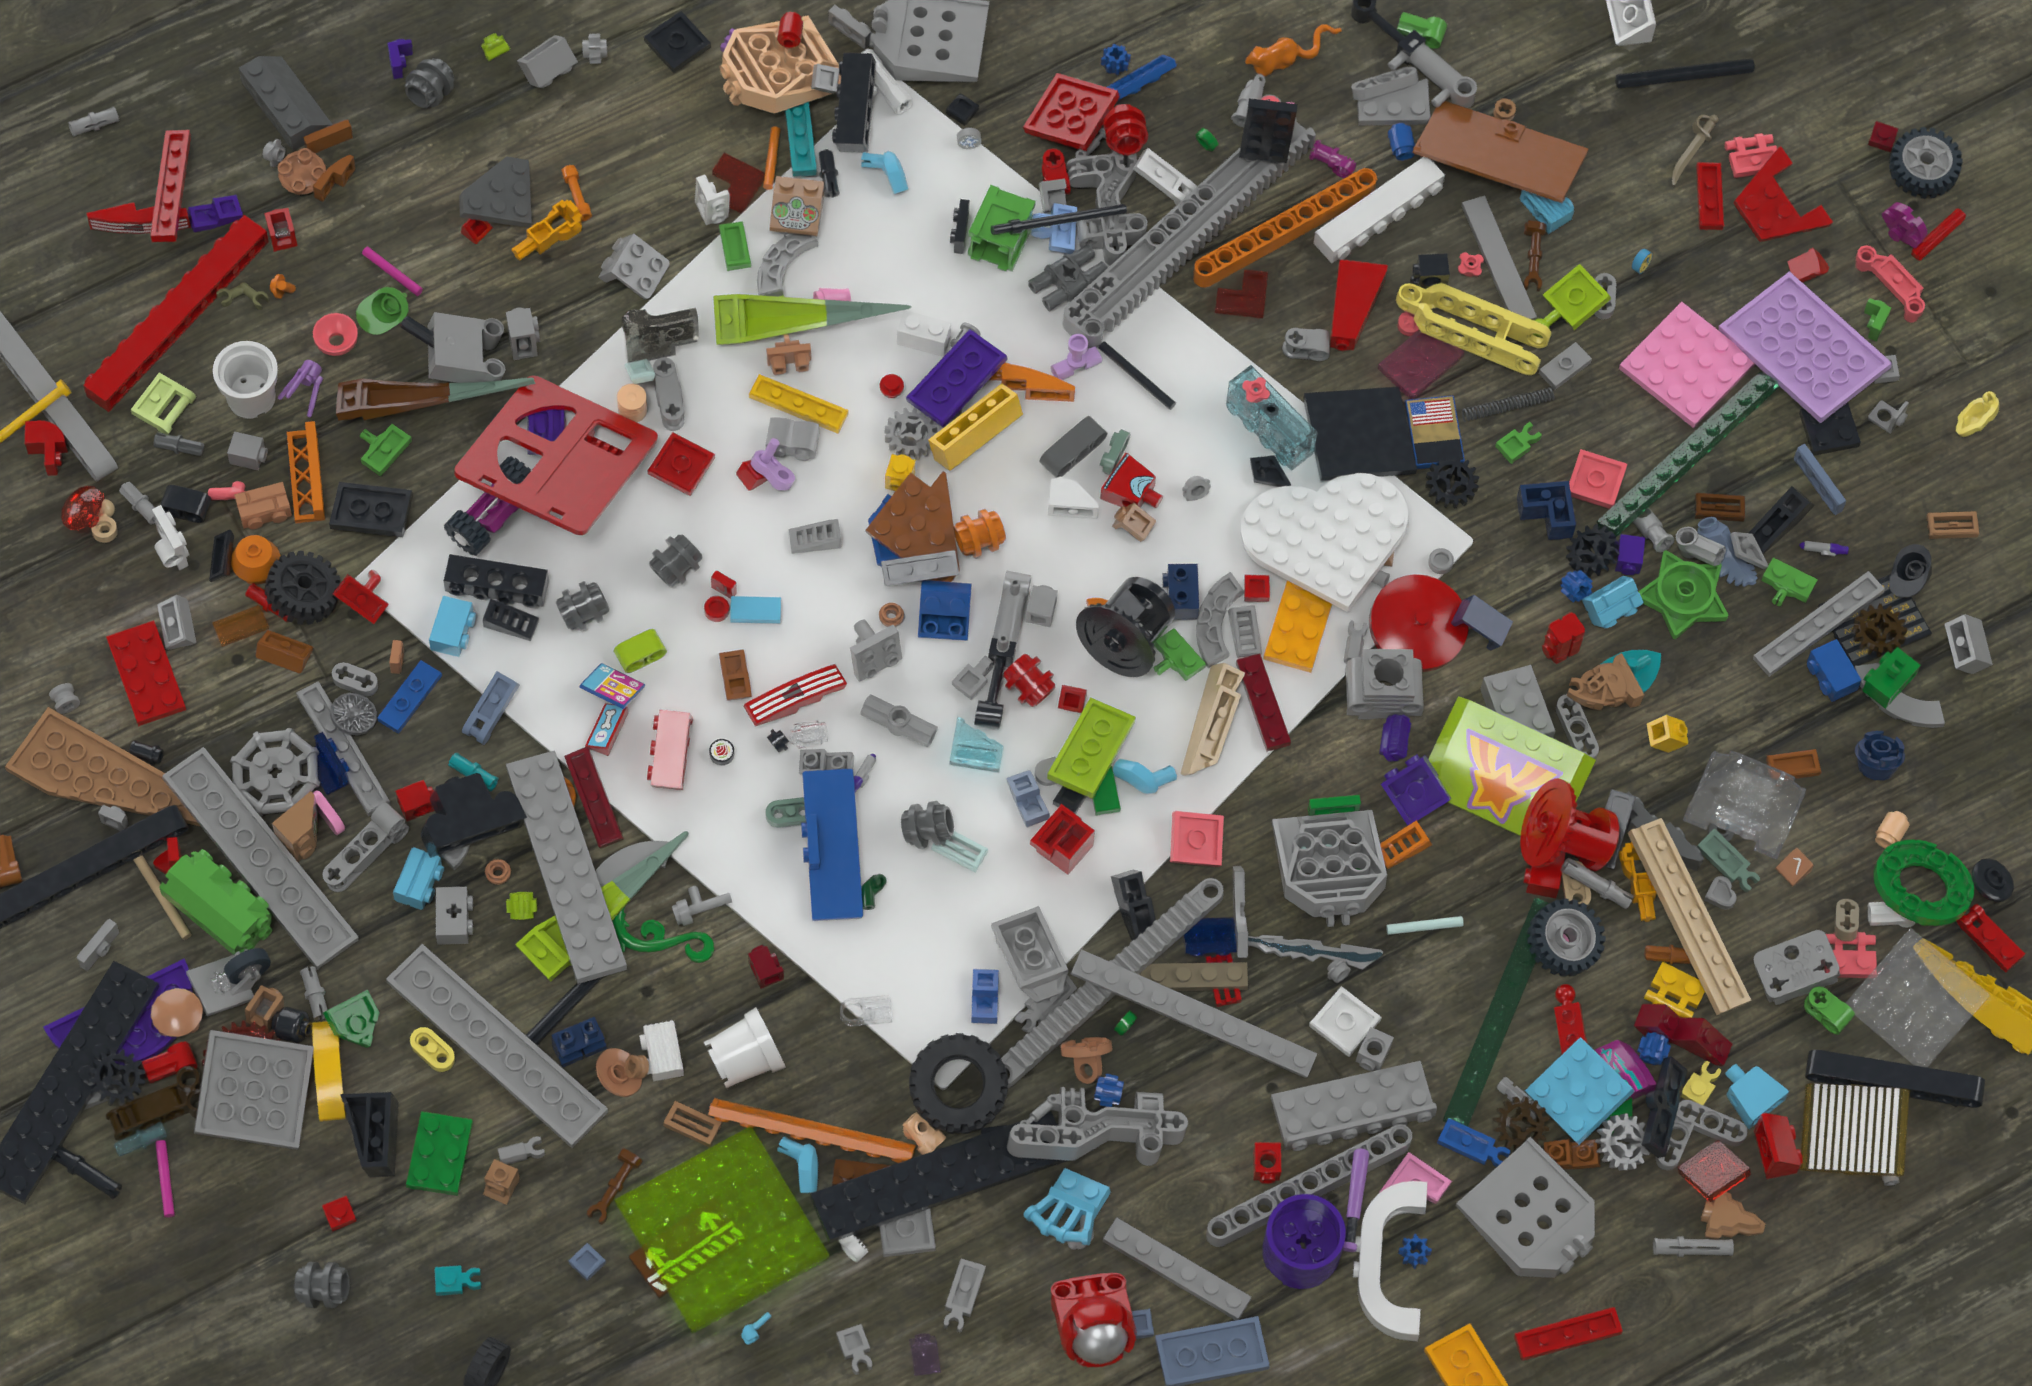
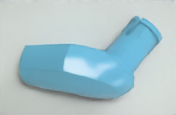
[861,151,908,194]
[1113,759,1177,794]
[778,1136,818,1193]

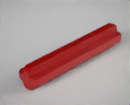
[1911,209,1966,261]

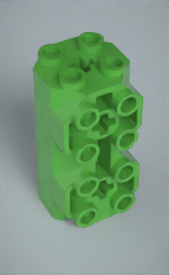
[159,849,272,955]

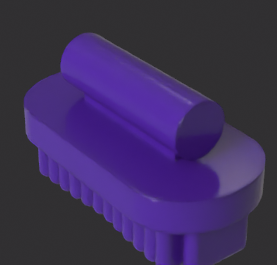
[1379,714,1411,762]

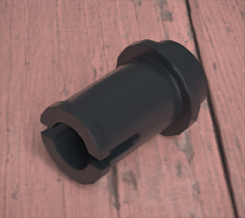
[129,740,164,765]

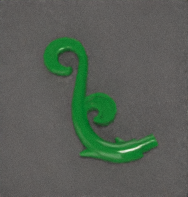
[612,907,714,963]

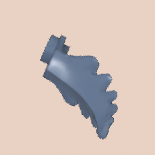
[1697,517,1758,586]

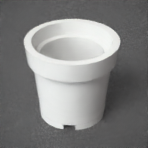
[213,341,278,418]
[704,1008,786,1088]

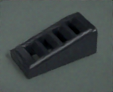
[483,599,539,641]

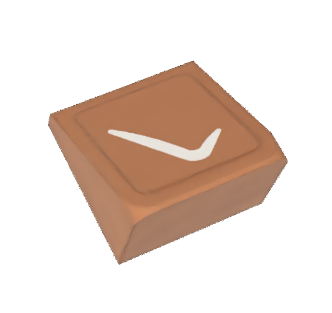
[1775,848,1814,886]

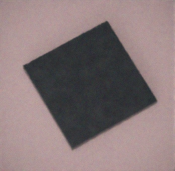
[1303,387,1417,481]

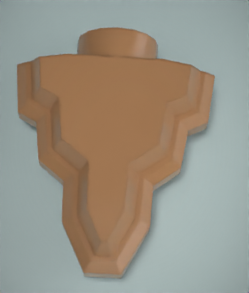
[1701,1189,1765,1240]

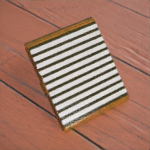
[1800,1084,1909,1177]

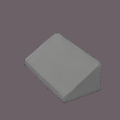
[157,595,196,650]

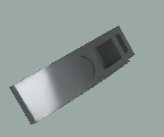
[1626,791,1704,871]

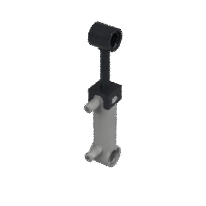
[1351,0,1477,108]
[974,571,1031,729]

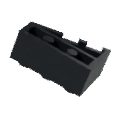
[340,1092,399,1177]

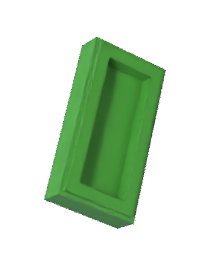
[719,221,751,271]

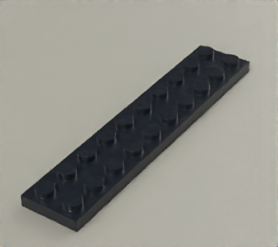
[0,961,160,1205]
[810,1111,1069,1243]

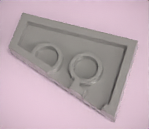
[1357,78,1430,125]

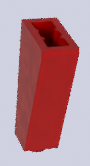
[1330,259,1388,351]

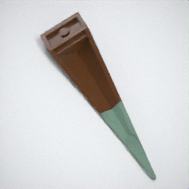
[336,378,535,421]

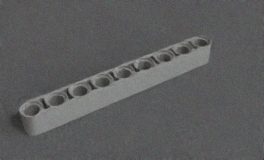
[0,312,118,482]
[1206,1124,1412,1247]

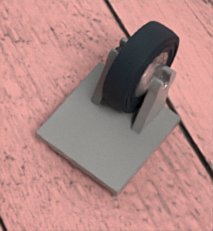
[186,948,271,1016]

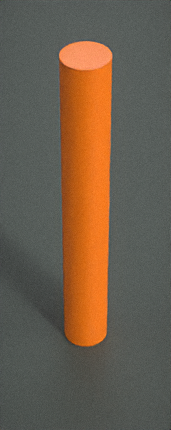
[763,127,780,190]

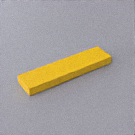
[749,374,849,434]

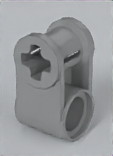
[1282,328,1330,361]

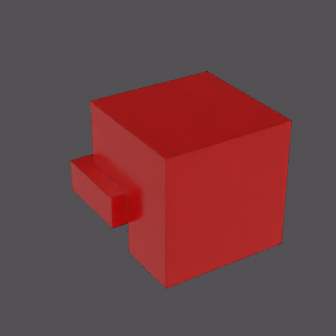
[1030,804,1095,875]

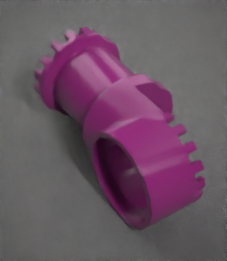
[1309,139,1357,178]

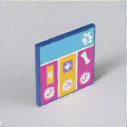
[579,663,645,709]

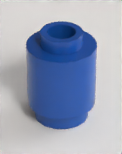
[1388,123,1415,161]

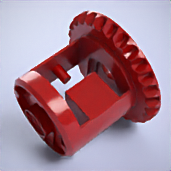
[1520,778,1620,871]

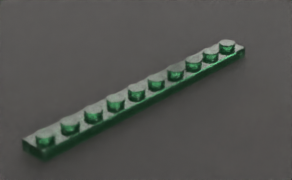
[1597,372,1779,537]
[1443,897,1549,1127]

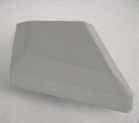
[1730,532,1769,569]

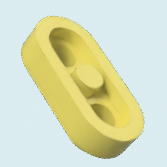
[410,1027,455,1072]

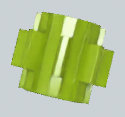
[506,892,537,920]

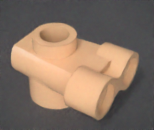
[903,1112,946,1155]

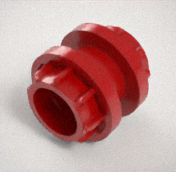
[1103,104,1148,155]
[1003,654,1055,707]

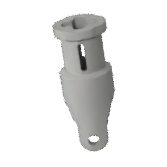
[1231,74,1265,127]
[1627,502,1674,553]

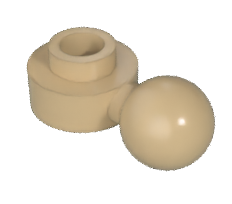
[91,499,118,543]

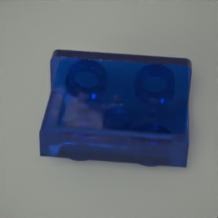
[314,732,350,795]
[1183,917,1237,956]

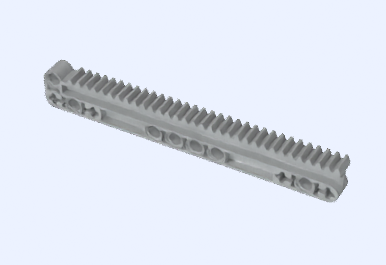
[1063,119,1316,348]

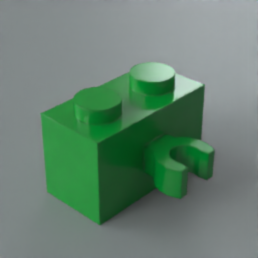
[1862,647,1921,709]

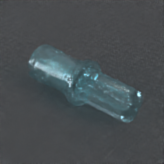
[114,1122,167,1156]

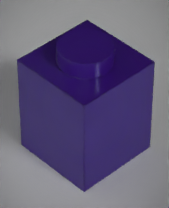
[1615,534,1645,575]

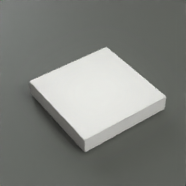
[1309,986,1382,1057]

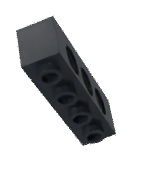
[443,554,549,608]

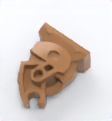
[1567,653,1644,710]

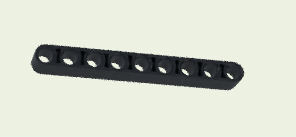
[0,805,189,929]

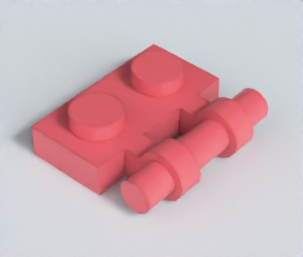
[1725,133,1777,178]
[1824,932,1877,979]

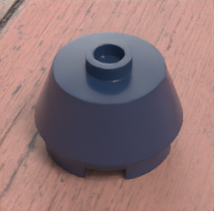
[1855,731,1905,780]

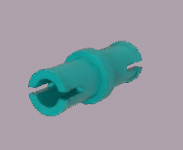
[448,753,499,792]

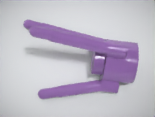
[278,360,323,417]

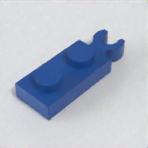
[1437,1118,1511,1168]

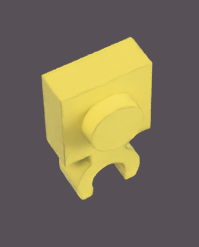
[1681,1061,1721,1106]

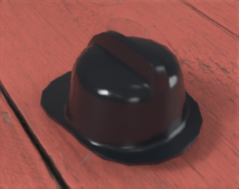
[1889,544,1932,598]

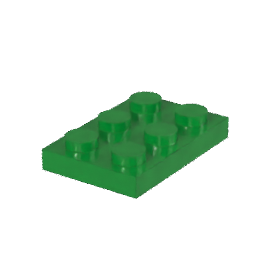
[406,1111,473,1196]

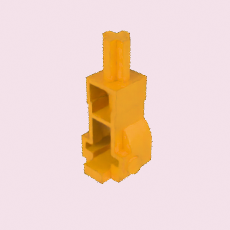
[511,199,582,260]
[1619,841,1657,922]

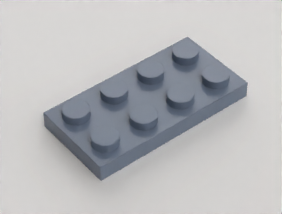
[1155,1316,1270,1386]

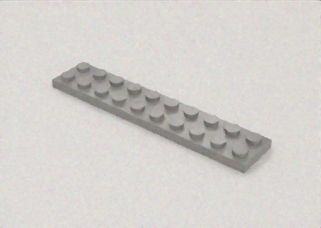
[162,747,359,970]
[506,750,627,984]
[386,944,608,1148]

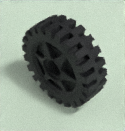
[265,551,341,625]

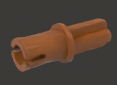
[1644,945,1692,965]

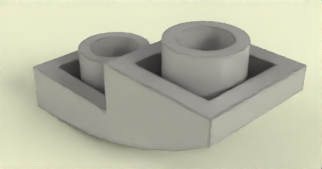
[799,749,854,775]

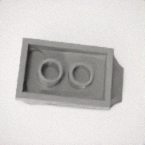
[991,906,1068,1003]

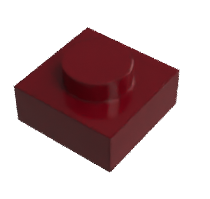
[1868,121,1899,152]

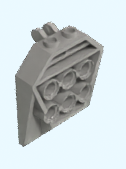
[869,0,989,82]
[1272,810,1387,927]
[1456,1137,1595,1278]

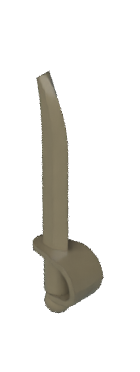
[1672,115,1719,187]

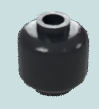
[272,1007,312,1043]

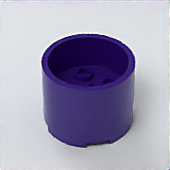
[1262,1194,1346,1289]

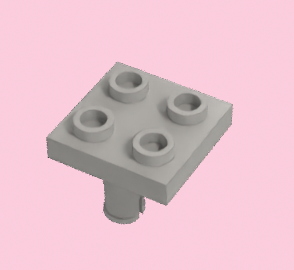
[850,619,902,682]

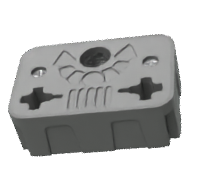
[1754,930,1840,1005]

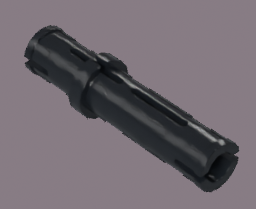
[53,1146,122,1199]

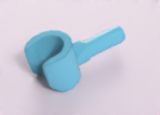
[741,1312,771,1345]

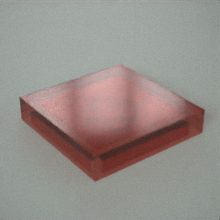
[1677,1140,1751,1202]

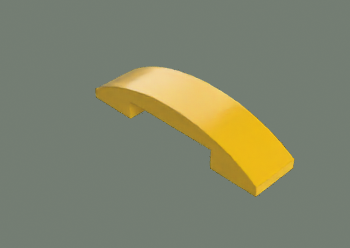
[312,1021,346,1122]

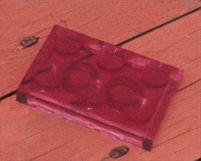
[1378,323,1465,400]

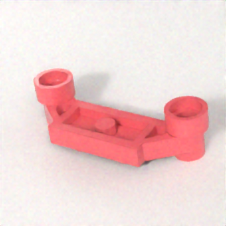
[1856,245,1925,323]

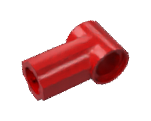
[141,1041,198,1083]

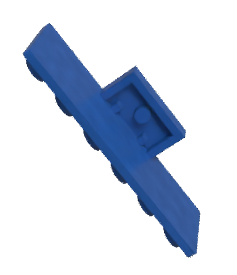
[801,769,863,921]

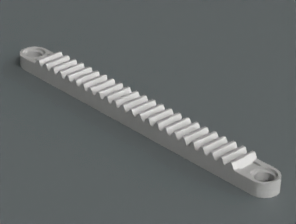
[1001,878,1224,1088]

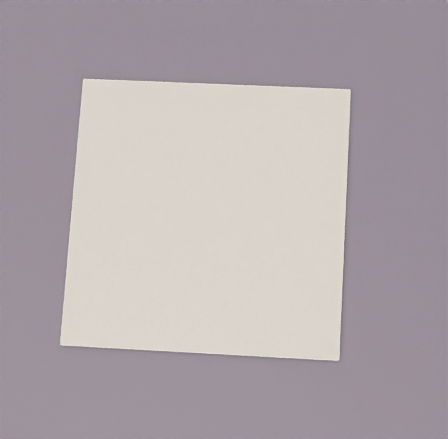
[355,80,1473,1090]

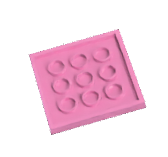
[1619,302,1755,428]

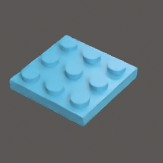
[1525,1037,1635,1145]

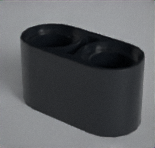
[160,485,212,523]

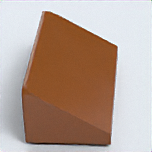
[256,630,313,673]

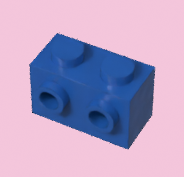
[1807,639,1862,702]

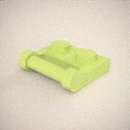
[131,373,196,434]

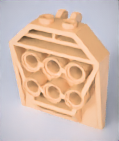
[720,16,841,114]

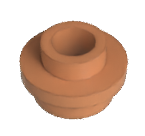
[879,603,904,627]
[485,859,511,884]

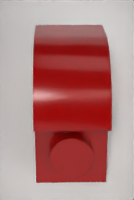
[25,421,68,476]

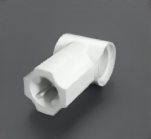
[1868,902,1916,928]

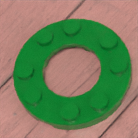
[1873,839,1974,926]

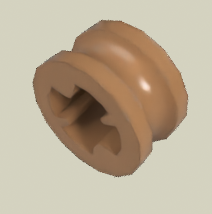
[1493,99,1516,121]
[625,1055,649,1078]

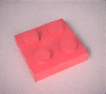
[1569,449,1627,510]
[1170,811,1224,867]

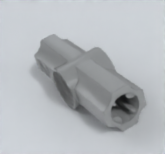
[860,694,938,747]

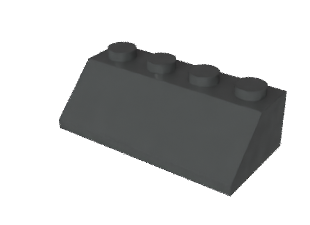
[239,56,333,151]

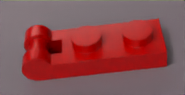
[1957,904,2025,973]

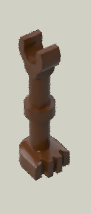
[1523,220,1547,292]
[587,1148,643,1225]

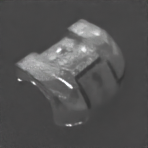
[1683,750,1806,860]

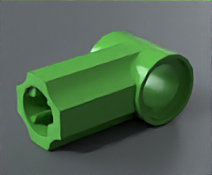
[1397,12,1447,49]

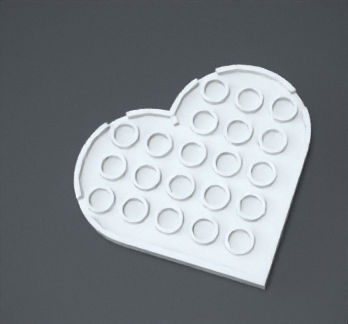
[1241,473,1408,612]

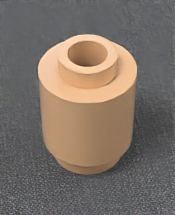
[1875,811,1910,849]

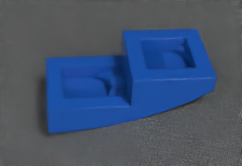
[971,969,999,1024]

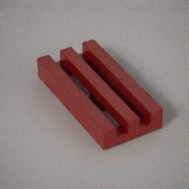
[1205,952,1242,1007]

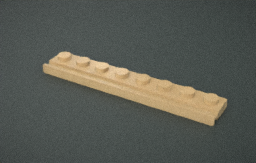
[1628,818,1751,1015]

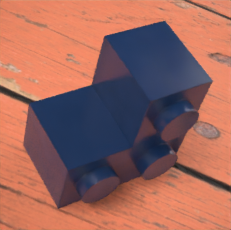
[1517,481,1576,540]

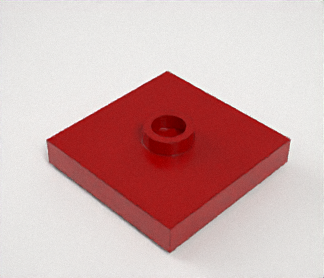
[647,432,715,496]

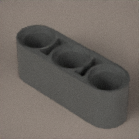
[1039,416,1108,478]

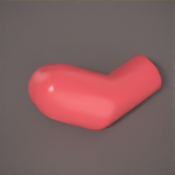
[208,481,246,500]

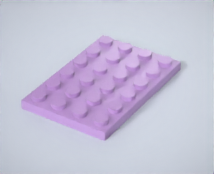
[1719,272,1892,423]

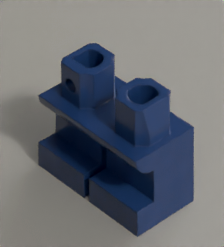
[552,1017,607,1068]

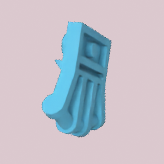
[1024,1168,1111,1245]

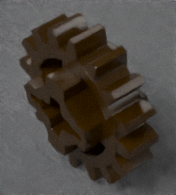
[1852,603,1908,657]
[1493,1096,1550,1151]

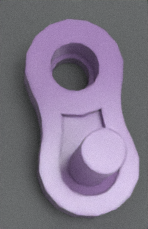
[751,438,795,490]

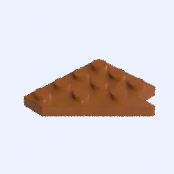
[865,471,960,582]

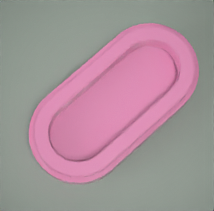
[313,791,345,835]

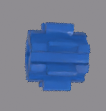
[1101,44,1131,75]
[1561,570,1593,602]
[1637,1032,1671,1065]
[1094,1074,1124,1107]
[1398,1234,1432,1269]

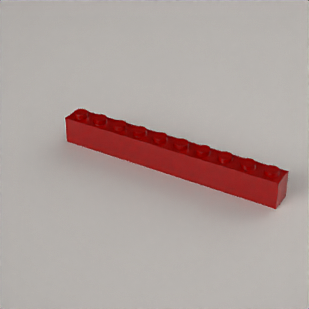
[83,215,269,412]

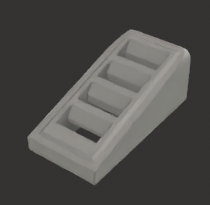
[789,519,841,553]
[1228,605,1262,658]

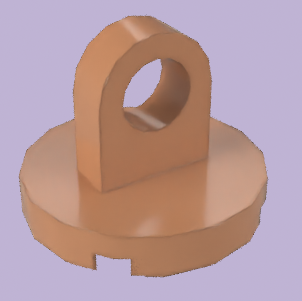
[1060,1037,1112,1084]

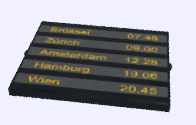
[1818,574,1932,668]

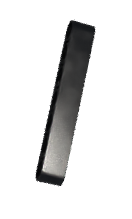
[1805,1050,1985,1108]

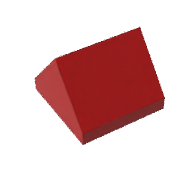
[461,219,492,244]
[1058,684,1087,713]

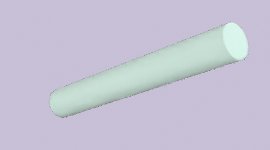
[1386,916,1463,935]

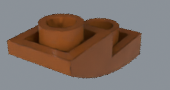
[1544,1139,1601,1169]

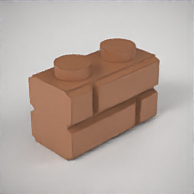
[234,482,292,529]

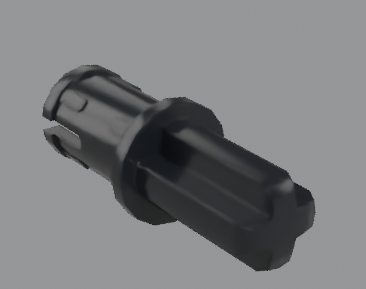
[819,149,840,198]

